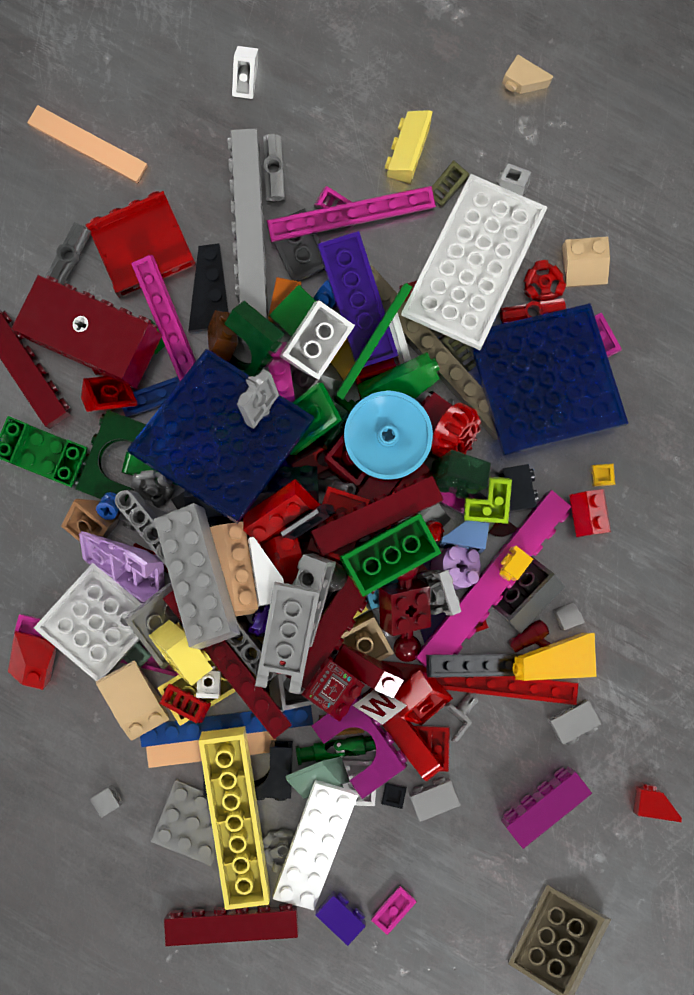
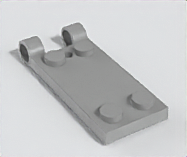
[255,582,320,694]

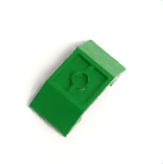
[0,416,88,488]

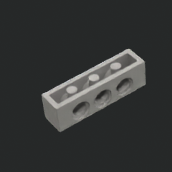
[292,553,336,647]

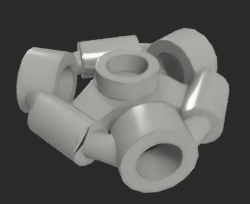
[131,470,175,507]
[263,828,295,874]

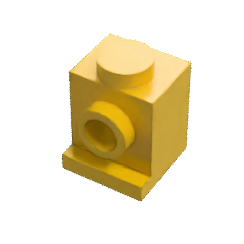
[499,546,533,581]

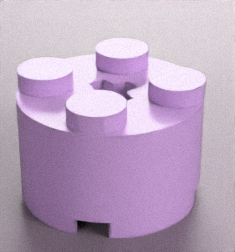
[430,545,481,591]

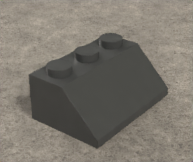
[491,556,565,633]

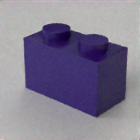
[315,891,366,946]

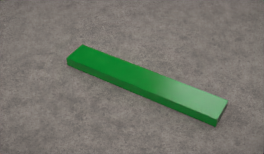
[336,283,412,400]

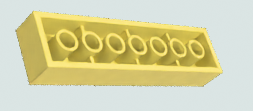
[199,726,271,910]

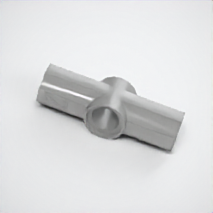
[263,134,285,202]

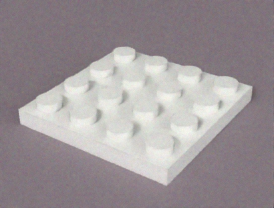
[34,563,142,681]

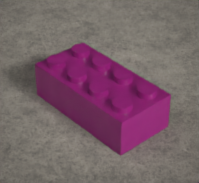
[501,767,592,849]

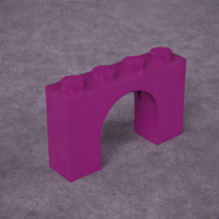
[311,695,408,799]

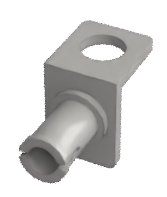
[445,692,478,742]

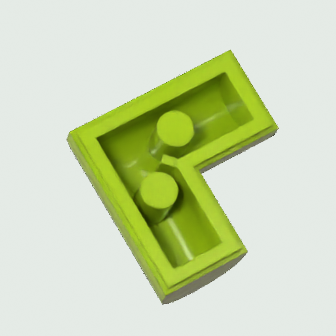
[464,477,512,524]

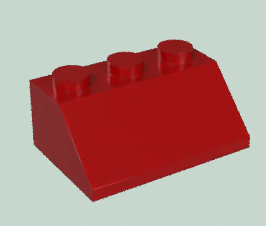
[243,479,320,544]

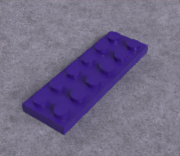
[317,231,399,367]

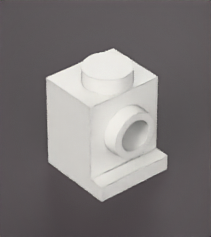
[196,666,221,699]

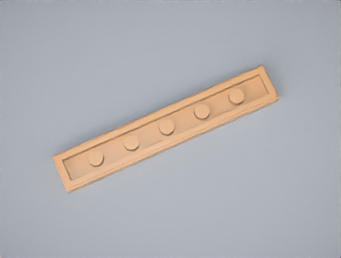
[27,105,148,184]
[146,731,277,768]

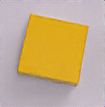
[591,463,615,487]

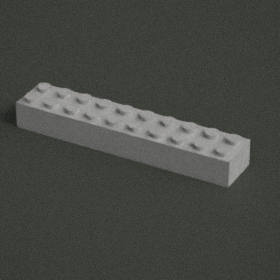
[228,128,269,350]

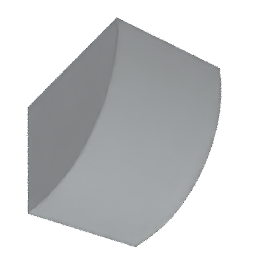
[553,602,585,630]
[90,785,123,817]

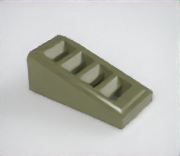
[432,160,470,207]
[439,335,482,372]

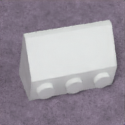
[279,300,355,380]

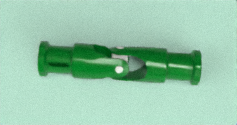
[295,735,376,766]

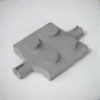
[237,369,279,429]

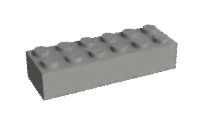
[154,503,240,649]

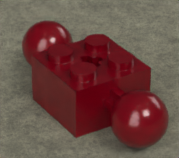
[378,566,431,662]

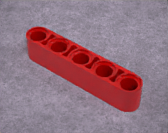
[362,688,444,781]

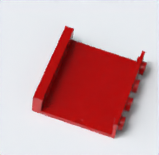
[85,191,196,298]

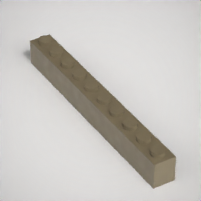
[370,265,514,441]

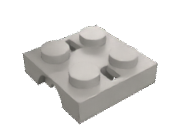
[416,570,461,616]

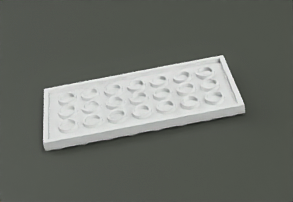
[401,174,547,350]

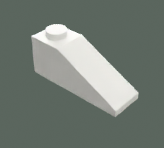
[248,537,284,607]

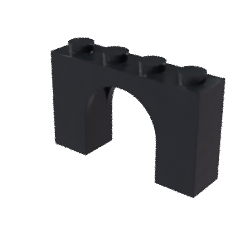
[203,740,293,801]

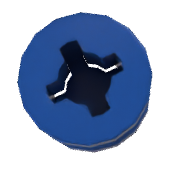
[96,492,119,520]

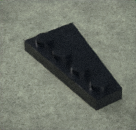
[188,243,229,333]

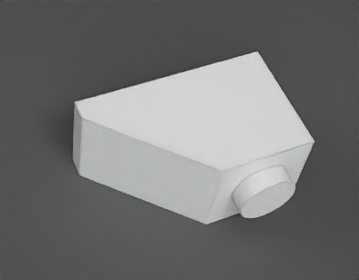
[232,46,258,99]

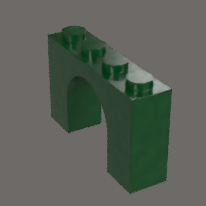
[201,301,285,391]
[75,410,158,503]

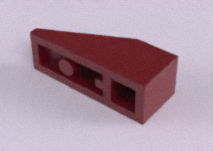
[333,644,404,698]

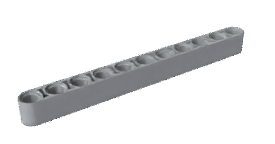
[115,490,277,681]

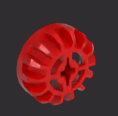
[431,403,481,462]

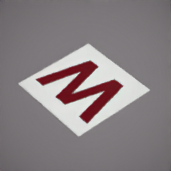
[353,690,407,725]

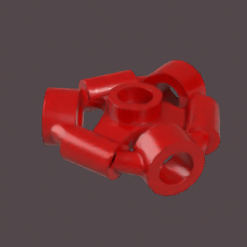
[523,260,567,302]

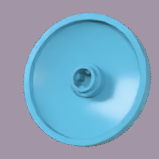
[344,391,433,480]

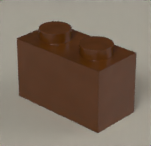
[207,310,238,362]

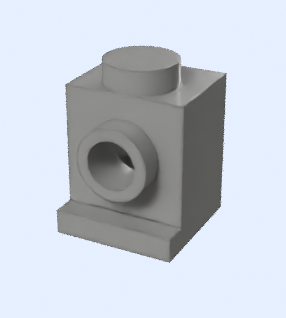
[497,164,531,196]

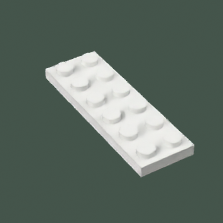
[272,780,358,910]

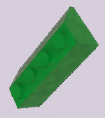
[338,514,441,597]

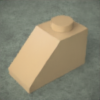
[502,55,553,94]

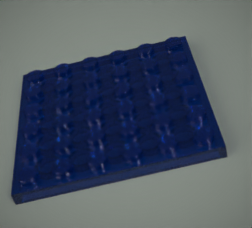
[471,303,628,456]
[127,349,314,524]

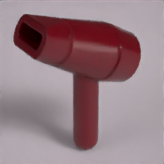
[508,619,552,653]

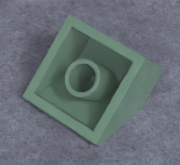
[285,757,350,799]

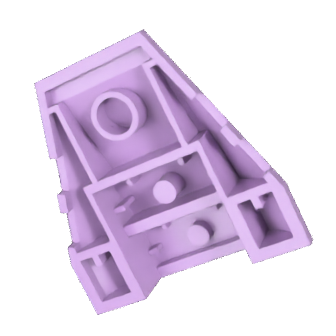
[79,531,165,603]

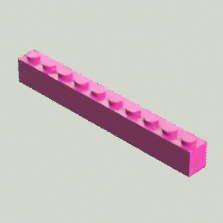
[415,490,571,667]

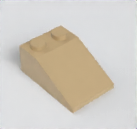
[96,660,170,741]

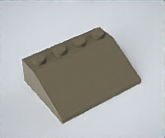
[508,885,611,995]

